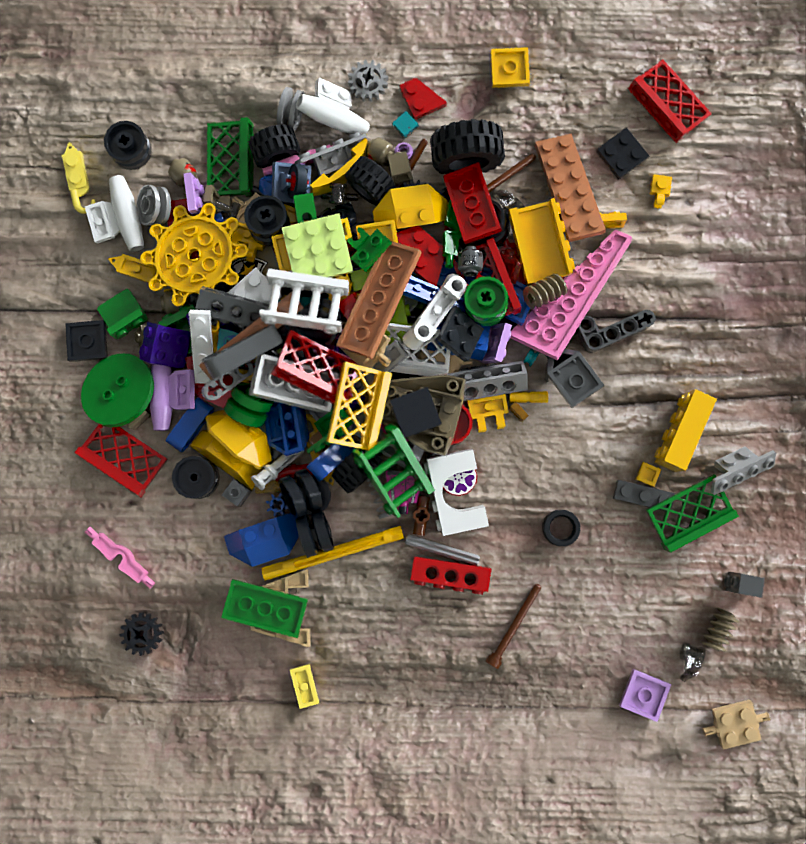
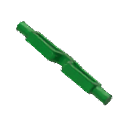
[442,200,462,269]

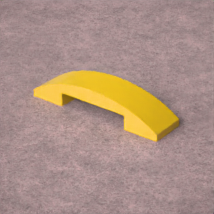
[310,138,367,196]

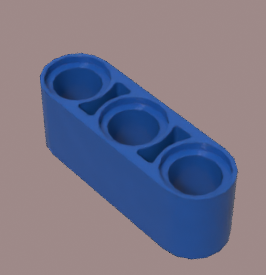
[166,397,215,453]
[306,435,356,482]

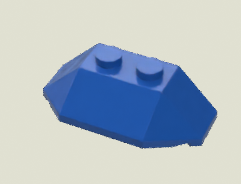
[265,401,310,456]
[224,513,299,567]

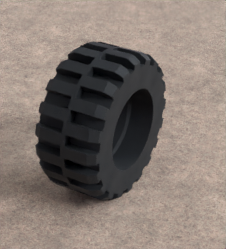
[430,119,505,174]

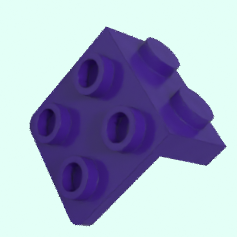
[139,322,191,369]

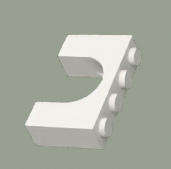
[424,449,489,536]

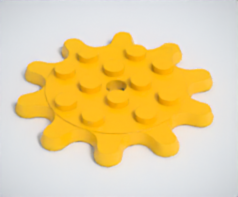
[140,203,248,307]

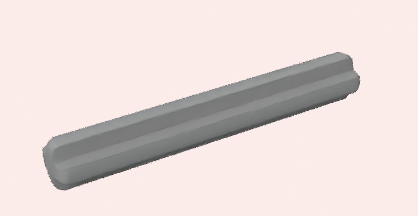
[405,534,480,566]

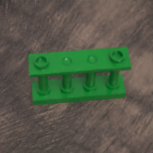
[352,424,435,518]

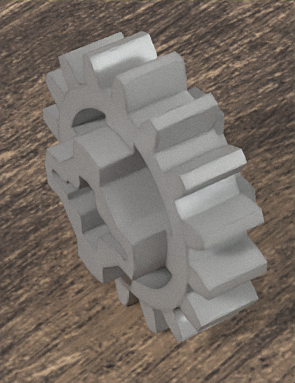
[348,60,388,102]

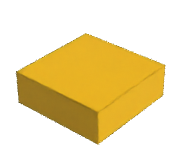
[635,462,661,487]

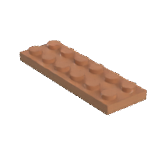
[535,134,606,242]
[336,241,422,359]

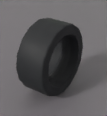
[542,510,580,546]

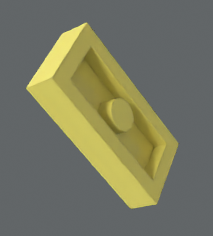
[290,664,319,709]

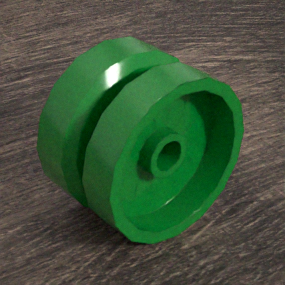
[464,276,508,326]
[224,382,274,427]

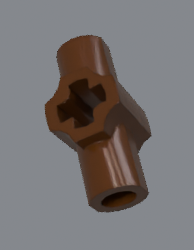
[413,496,430,536]

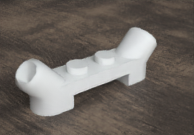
[403,273,466,350]

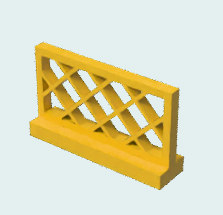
[327,362,392,450]

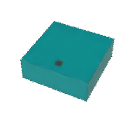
[392,111,418,138]

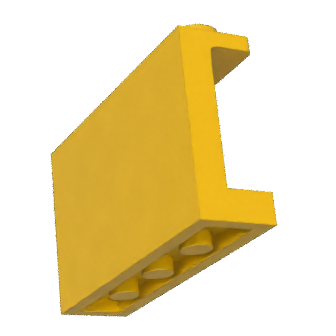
[508,198,575,286]

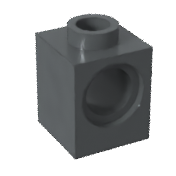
[222,479,252,507]

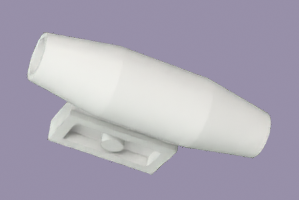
[296,78,369,135]
[85,175,144,252]

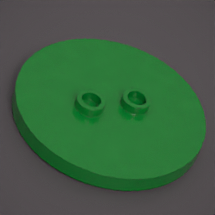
[81,353,154,427]

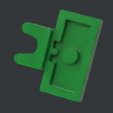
[347,227,392,272]

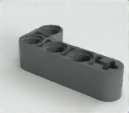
[576,310,656,353]
[202,325,283,379]

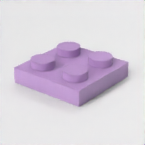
[184,173,205,216]
[479,322,512,364]
[619,669,671,722]

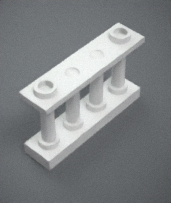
[259,269,349,334]

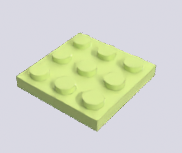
[282,214,353,278]

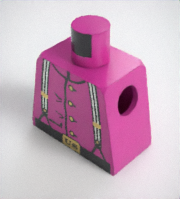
[386,470,419,514]

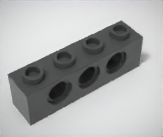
[195,286,269,329]

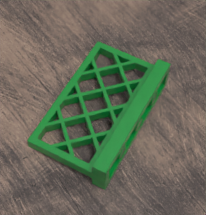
[207,117,254,197]
[646,474,739,553]

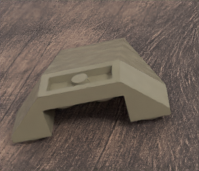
[381,375,466,456]

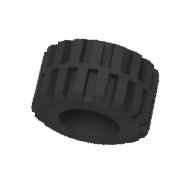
[248,124,301,168]
[345,156,396,206]
[331,448,383,493]

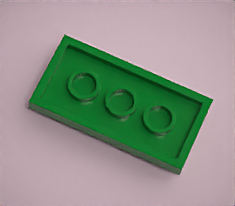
[221,579,308,638]

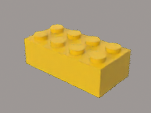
[654,389,717,472]

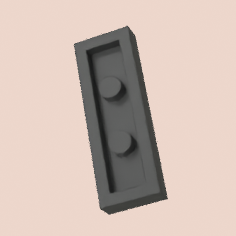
[613,480,675,512]

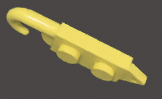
[62,142,95,214]

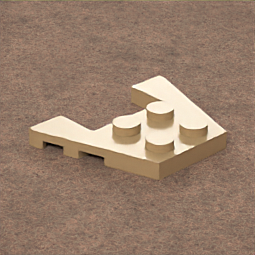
[251,569,311,647]

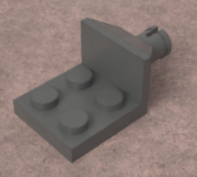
[545,349,604,408]

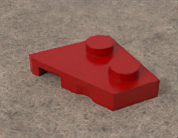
[399,78,447,120]

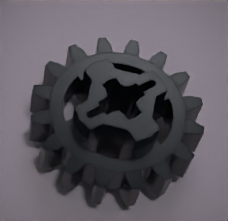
[119,612,164,656]

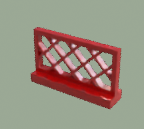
[628,59,712,143]
[453,238,521,326]
[271,330,358,404]
[74,424,168,498]

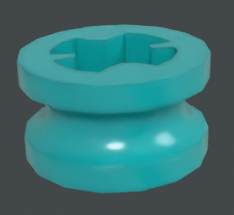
[523,348,540,367]

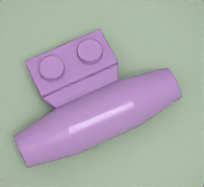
[149,364,195,431]

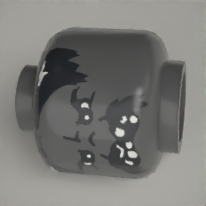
[458,246,483,277]

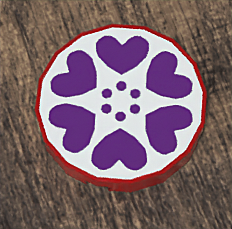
[443,469,477,496]

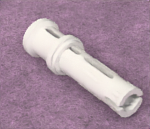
[251,451,304,490]

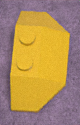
[372,184,448,229]
[205,410,272,469]
[190,430,263,491]

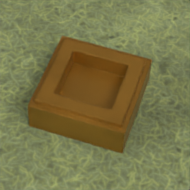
[509,402,529,422]

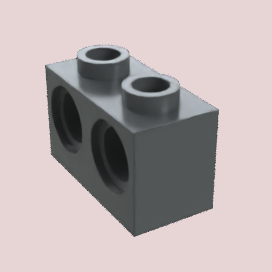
[724,571,765,598]

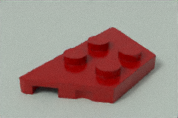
[397,226,445,286]

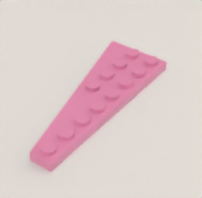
[510,230,632,361]

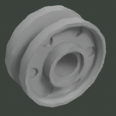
[277,87,304,131]
[136,185,171,226]

